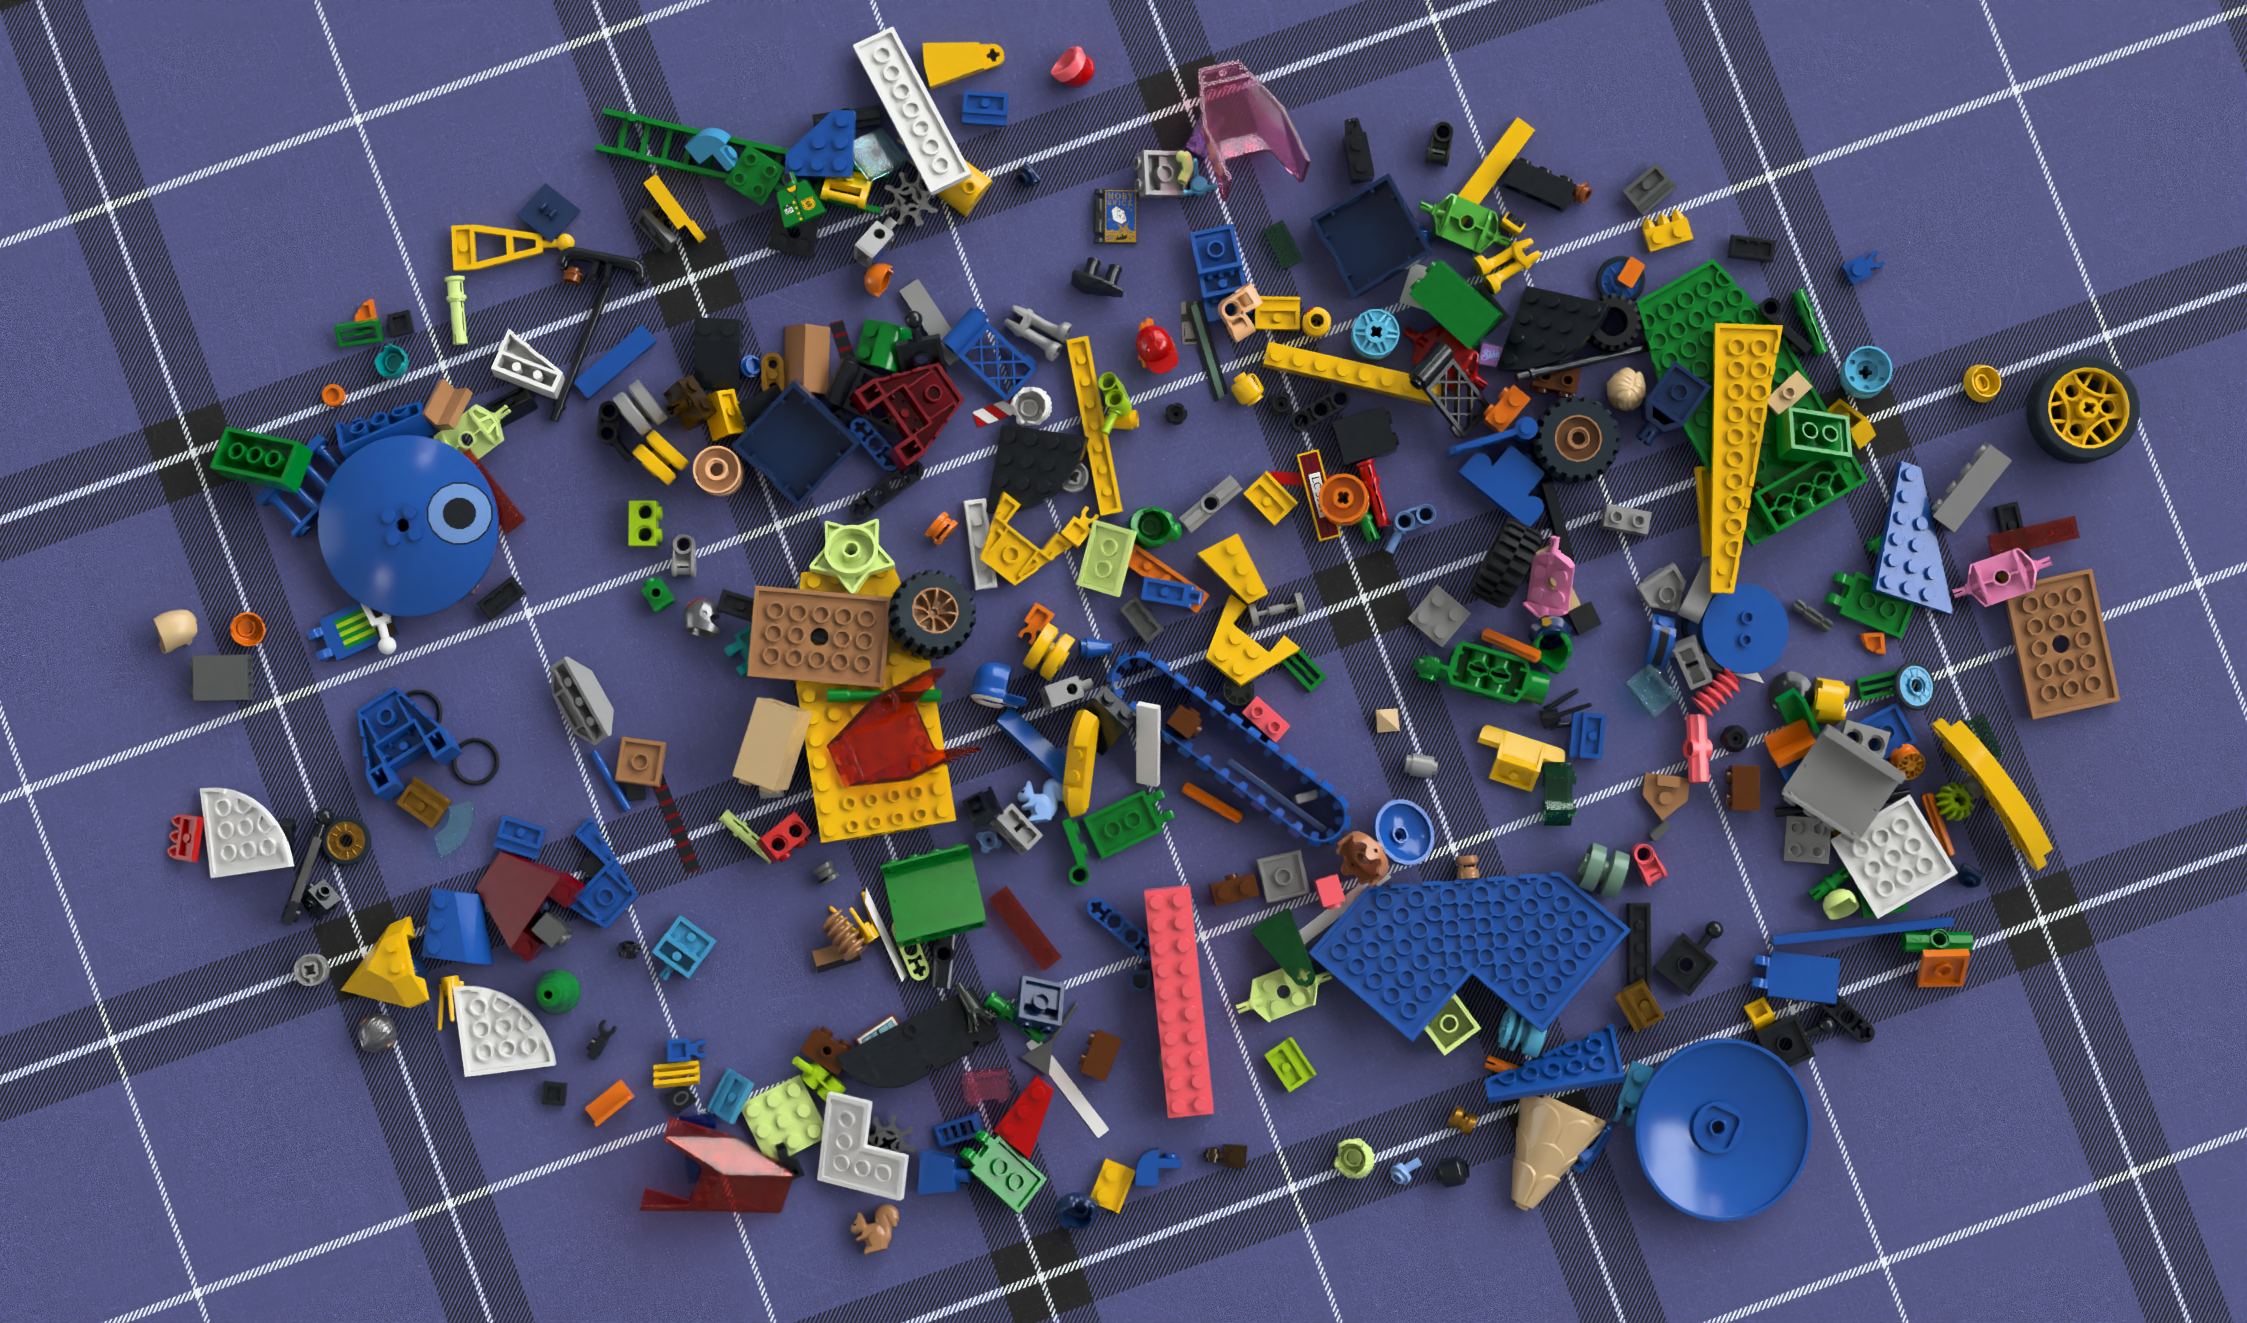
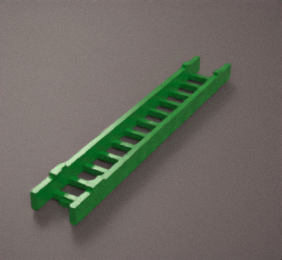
[595,108,890,216]

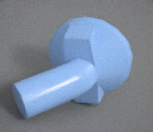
[1390,1157,1422,1185]

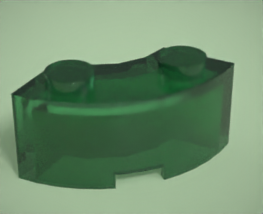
[1542,762,1577,826]

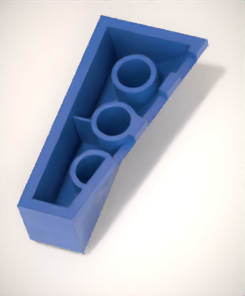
[335,401,434,459]

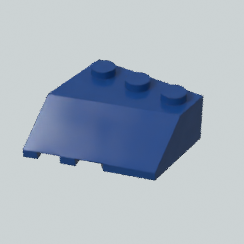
[422,888,494,965]

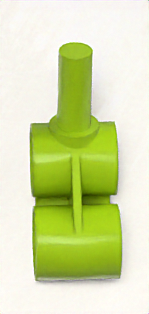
[1098,372,1132,435]
[792,1056,847,1102]

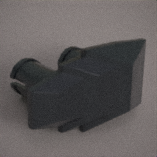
[1071,257,1124,297]

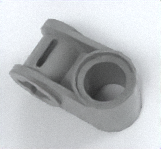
[671,534,697,577]

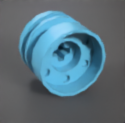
[1350,309,1400,361]
[1839,346,1893,399]
[1498,1006,1547,1058]

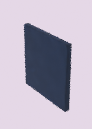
[517,183,580,243]

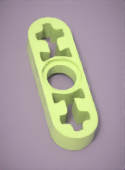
[892,922,930,980]

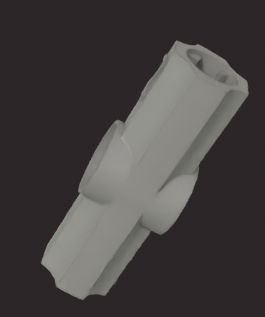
[1178,475,1243,533]

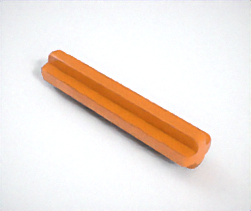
[1481,628,1541,663]
[1181,782,1243,823]
[1921,792,1955,857]

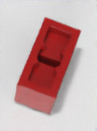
[756,811,812,864]

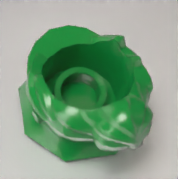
[1128,506,1182,549]

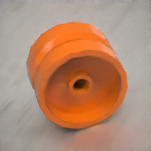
[1318,473,1370,527]

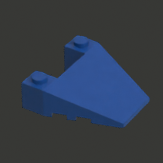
[357,686,463,802]

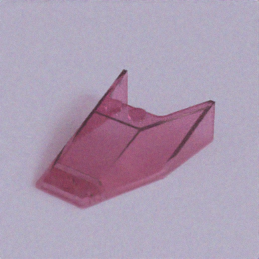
[1197,59,1311,202]

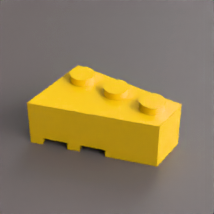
[1197,533,1268,605]

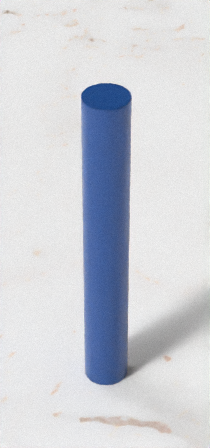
[590,750,632,812]

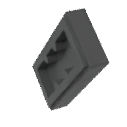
[1118,595,1164,644]

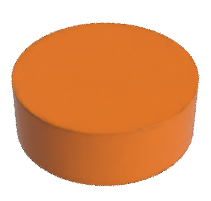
[322,384,346,407]

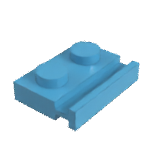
[707,1068,755,1124]

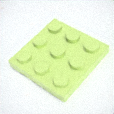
[741,1074,824,1166]

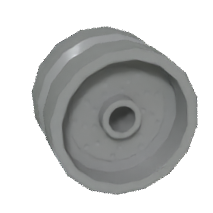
[613,379,668,437]

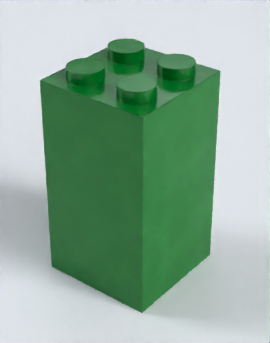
[1409,260,1503,349]

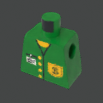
[776,172,827,229]

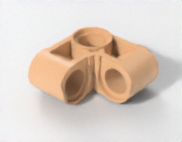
[1218,283,1263,343]

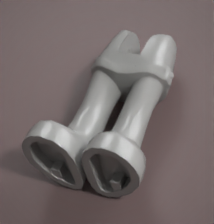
[1004,305,1072,362]

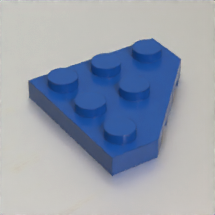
[785,110,856,179]

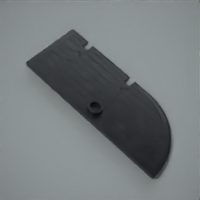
[836,986,999,1089]

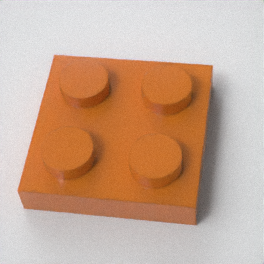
[1916,949,1970,987]

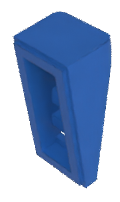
[933,1111,986,1148]

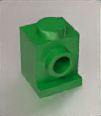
[641,577,677,613]

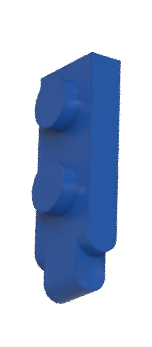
[1141,577,1204,608]

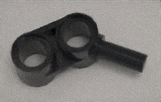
[597,401,634,463]

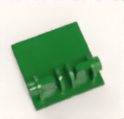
[725,144,785,206]

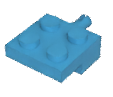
[652,915,717,981]

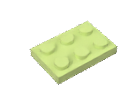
[1076,520,1137,597]

